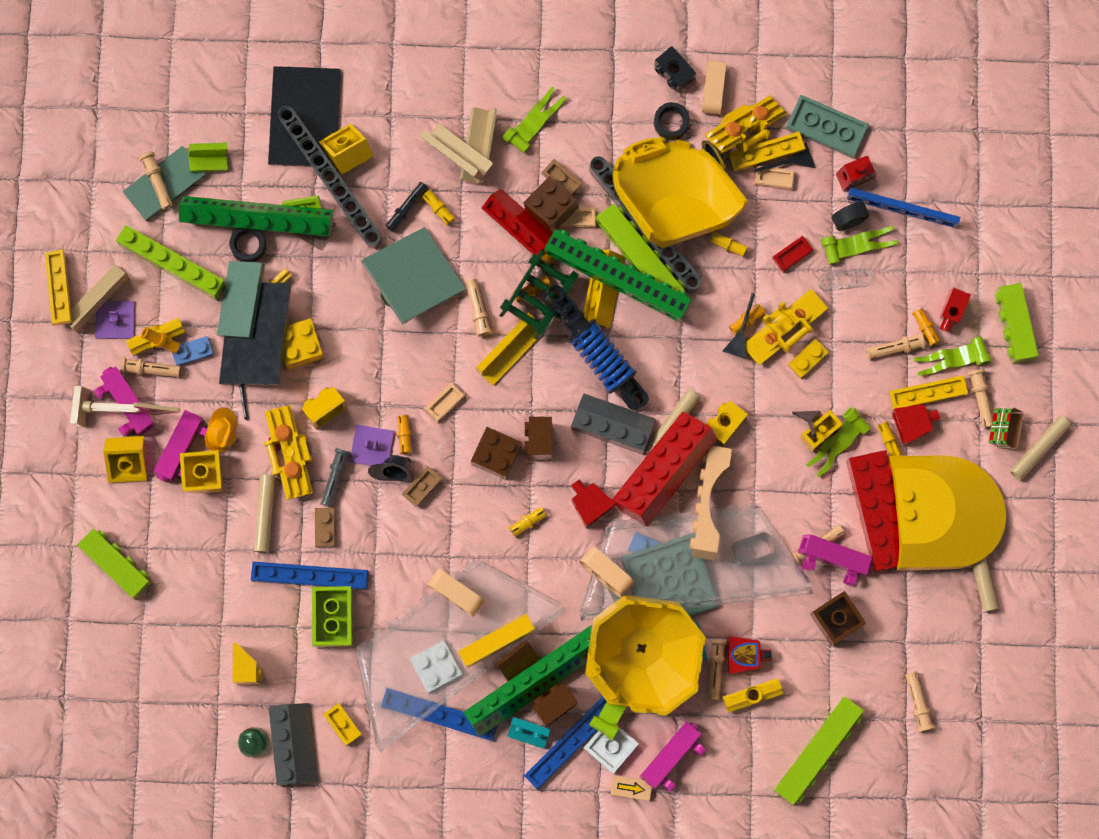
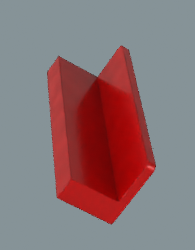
[481,189,552,255]

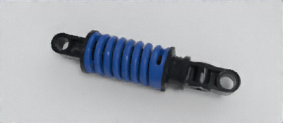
[542,285,649,410]

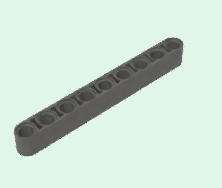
[278,106,382,248]
[589,156,701,294]

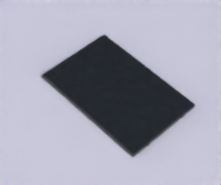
[268,66,341,166]
[219,282,292,385]

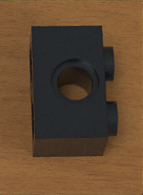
[654,46,696,93]

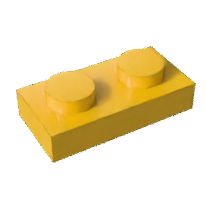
[787,339,829,379]
[323,703,362,746]

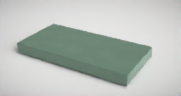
[785,95,869,159]
[122,146,206,221]
[217,261,265,339]

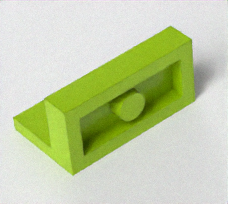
[188,142,228,172]

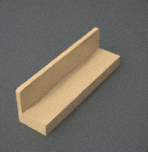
[459,107,497,185]
[420,124,493,182]
[67,264,130,333]

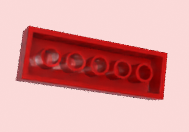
[612,411,718,527]
[846,450,899,573]

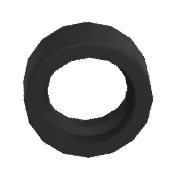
[653,102,690,140]
[831,201,870,231]
[229,228,266,262]

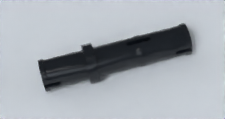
[385,181,429,232]

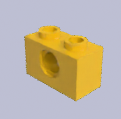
[706,400,748,447]
[799,410,843,452]

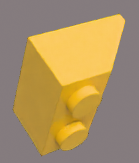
[319,124,373,175]
[301,386,347,429]
[103,436,147,483]
[180,450,223,494]
[232,643,264,685]

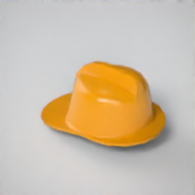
[205,407,237,452]

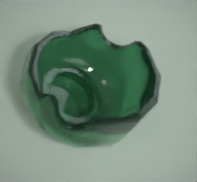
[237,727,269,758]

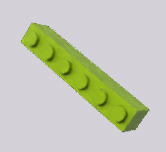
[596,203,685,292]
[116,225,225,301]
[773,696,864,805]

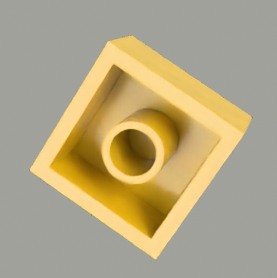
[283,318,324,370]

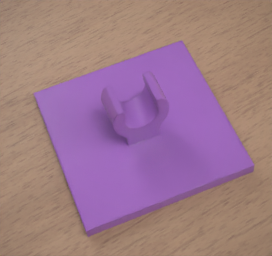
[95,301,135,339]
[349,424,394,466]

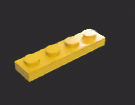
[729,132,805,173]
[44,249,72,326]
[888,375,968,409]

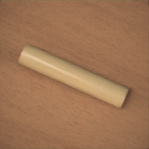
[644,389,700,454]
[1010,415,1071,481]
[254,474,275,553]
[972,557,999,612]

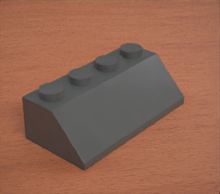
[571,393,655,455]
[269,703,318,786]

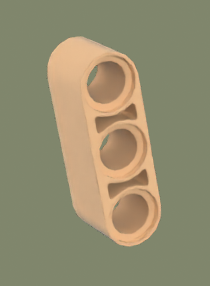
[701,60,726,115]
[579,547,635,598]
[427,568,484,617]

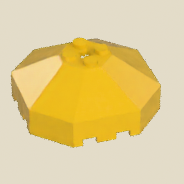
[585,595,706,716]

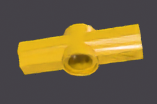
[126,317,186,356]
[722,678,783,713]

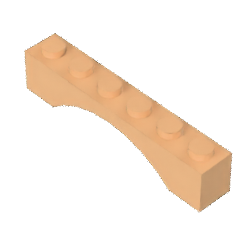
[689,446,732,561]

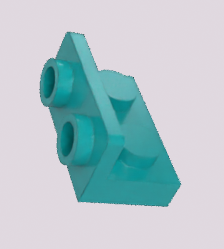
[507,717,550,749]

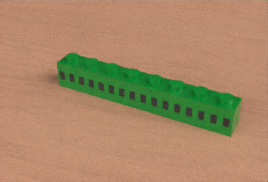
[179,196,334,236]
[544,229,691,323]
[463,625,592,737]

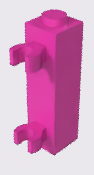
[93,366,156,437]
[154,410,207,483]
[798,534,872,586]
[639,722,706,792]

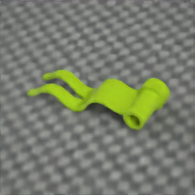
[502,86,566,154]
[820,226,898,265]
[913,336,992,376]
[806,406,871,477]
[589,702,627,741]

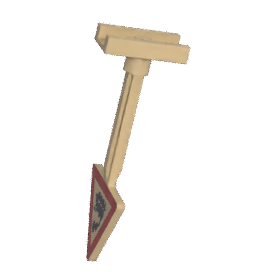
[70,386,180,427]

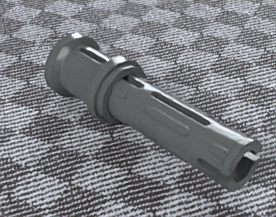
[320,448,352,508]

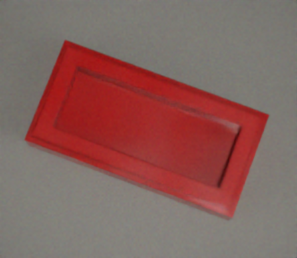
[772,235,814,273]

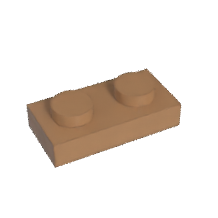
[541,159,582,195]
[402,466,442,507]
[315,508,335,547]

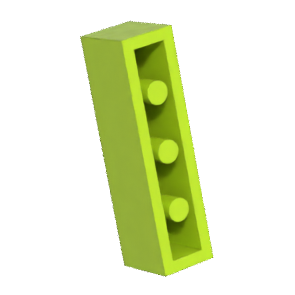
[994,283,1038,364]
[77,529,151,600]

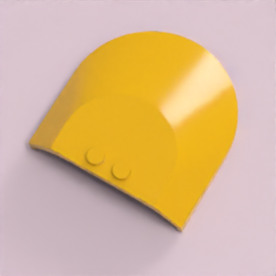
[613,137,748,248]
[888,455,1006,571]

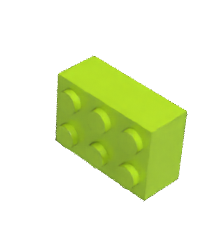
[312,586,353,648]

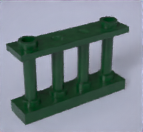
[499,250,579,340]

